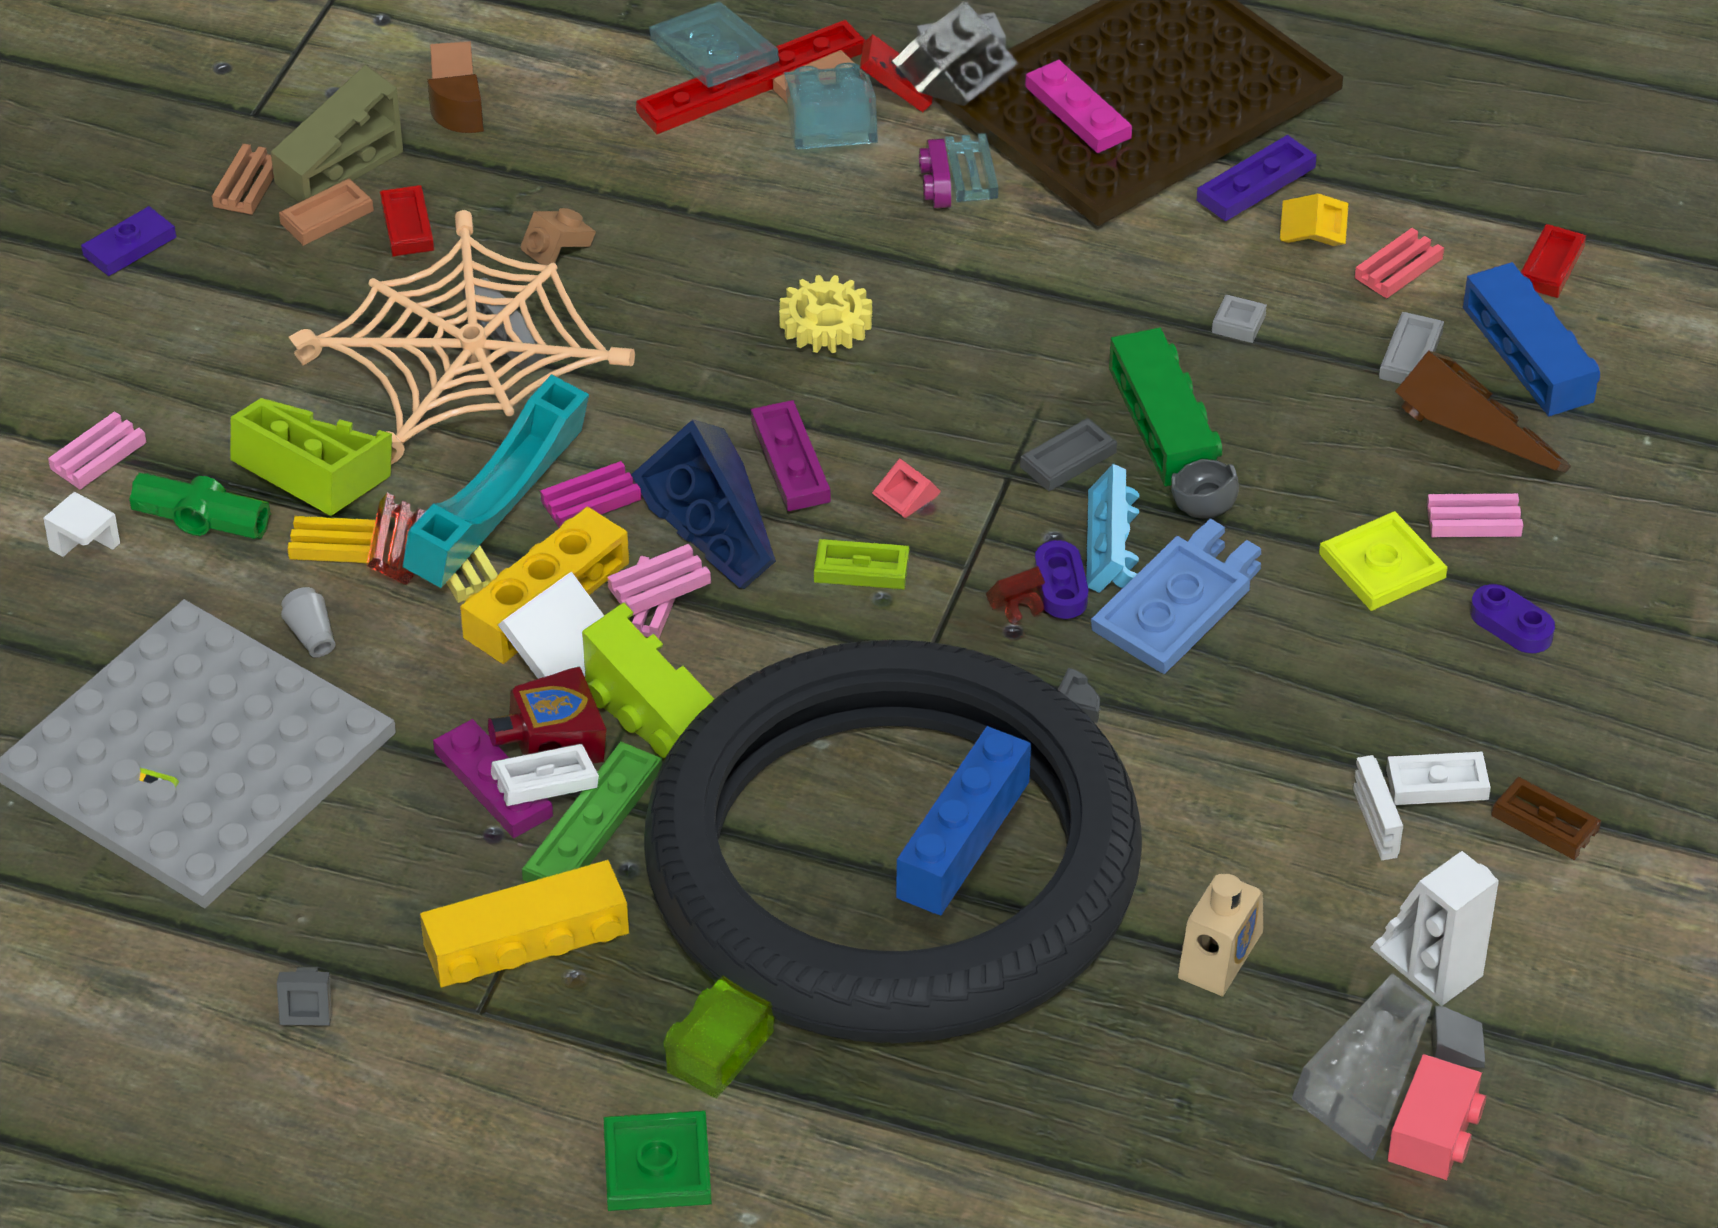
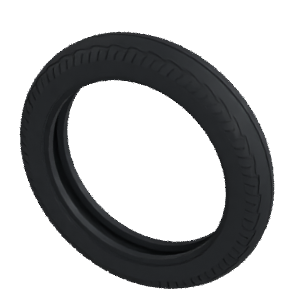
[644,640,1142,1043]

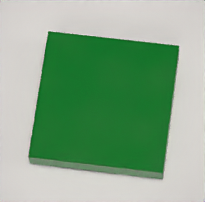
[603,1110,712,1211]

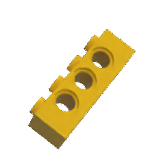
[460,506,629,664]

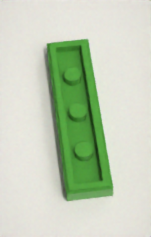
[522,742,662,882]

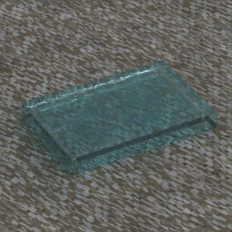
[649,1,779,88]

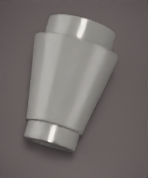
[281,587,336,657]

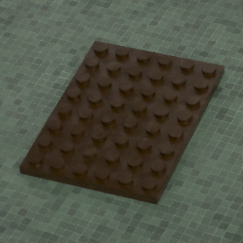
[935,0,1344,226]

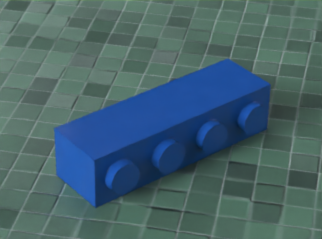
[1463,262,1600,417]
[896,726,1031,916]

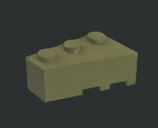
[271,64,403,203]

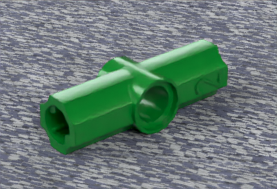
[129,473,271,539]

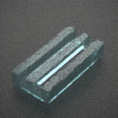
[945,133,998,202]

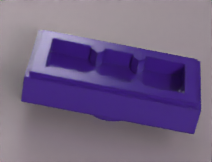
[81,206,176,276]

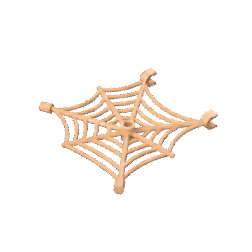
[288,210,635,465]

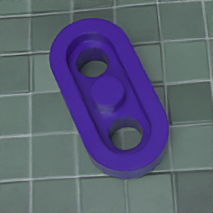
[1034,540,1088,619]
[1470,584,1555,653]

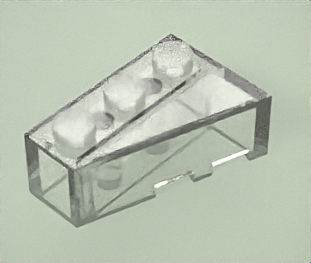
[1291,973,1433,1160]

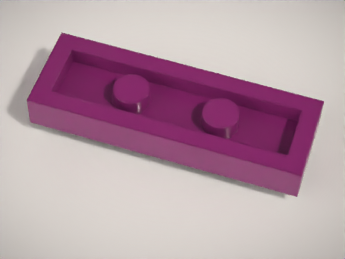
[751,400,831,511]
[433,719,553,839]

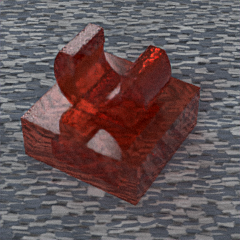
[986,566,1045,624]

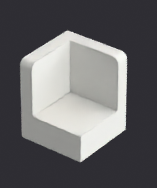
[43,492,120,557]

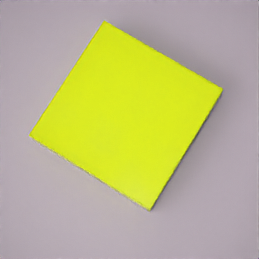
[1319,511,1447,611]

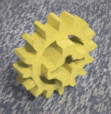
[779,275,872,353]

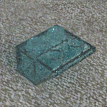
[784,63,878,150]

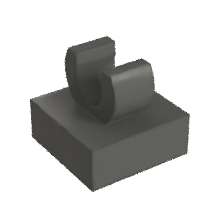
[277,967,332,1026]

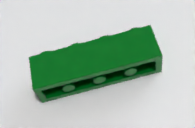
[1109,327,1222,487]

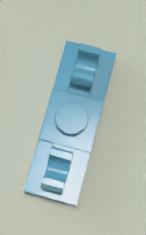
[1086,464,1139,593]

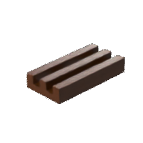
[1492,776,1601,860]

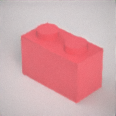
[1388,1054,1486,1180]

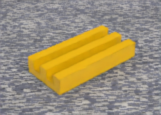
[287,516,385,564]

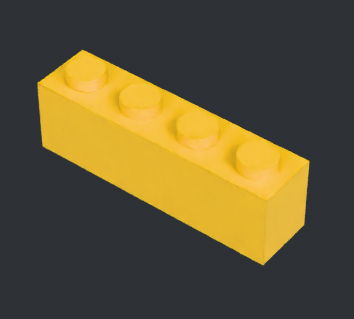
[420,860,629,988]

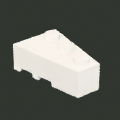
[1370,851,1499,1006]

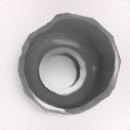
[1171,459,1239,519]

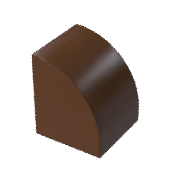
[427,74,484,133]

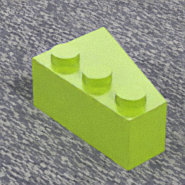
[230,398,392,516]
[582,602,715,758]

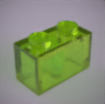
[664,975,774,1099]

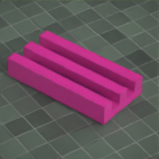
[540,461,641,528]

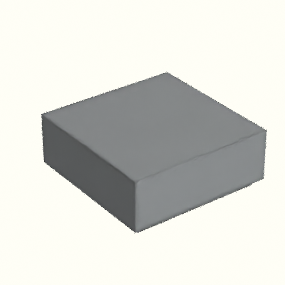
[1212,295,1267,343]

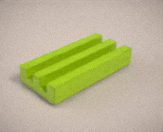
[814,539,909,590]

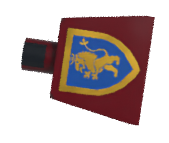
[488,666,607,764]

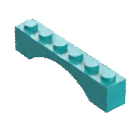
[403,374,589,588]

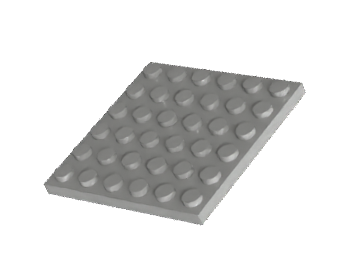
[0,599,396,908]

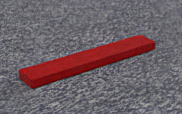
[636,20,866,134]

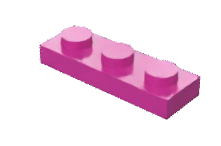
[1025,60,1132,153]

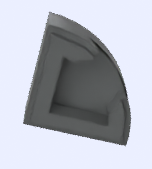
[1058,668,1100,723]

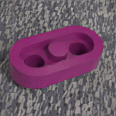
[919,139,951,208]

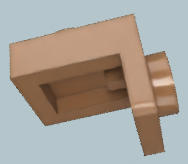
[521,208,596,265]

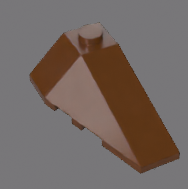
[1395,350,1571,473]

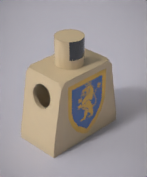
[1178,874,1263,997]

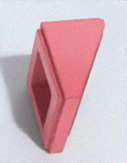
[872,458,941,518]

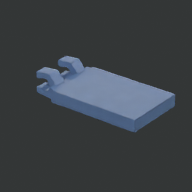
[1091,519,1261,674]

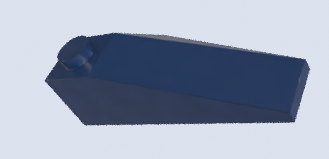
[631,419,776,589]

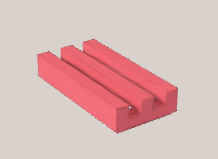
[1355,228,1444,299]

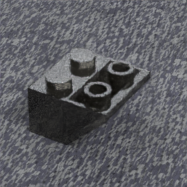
[893,0,1018,106]

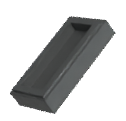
[1020,418,1117,492]

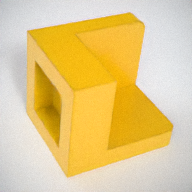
[1280,193,1349,246]

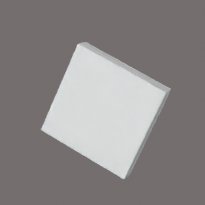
[498,572,604,679]

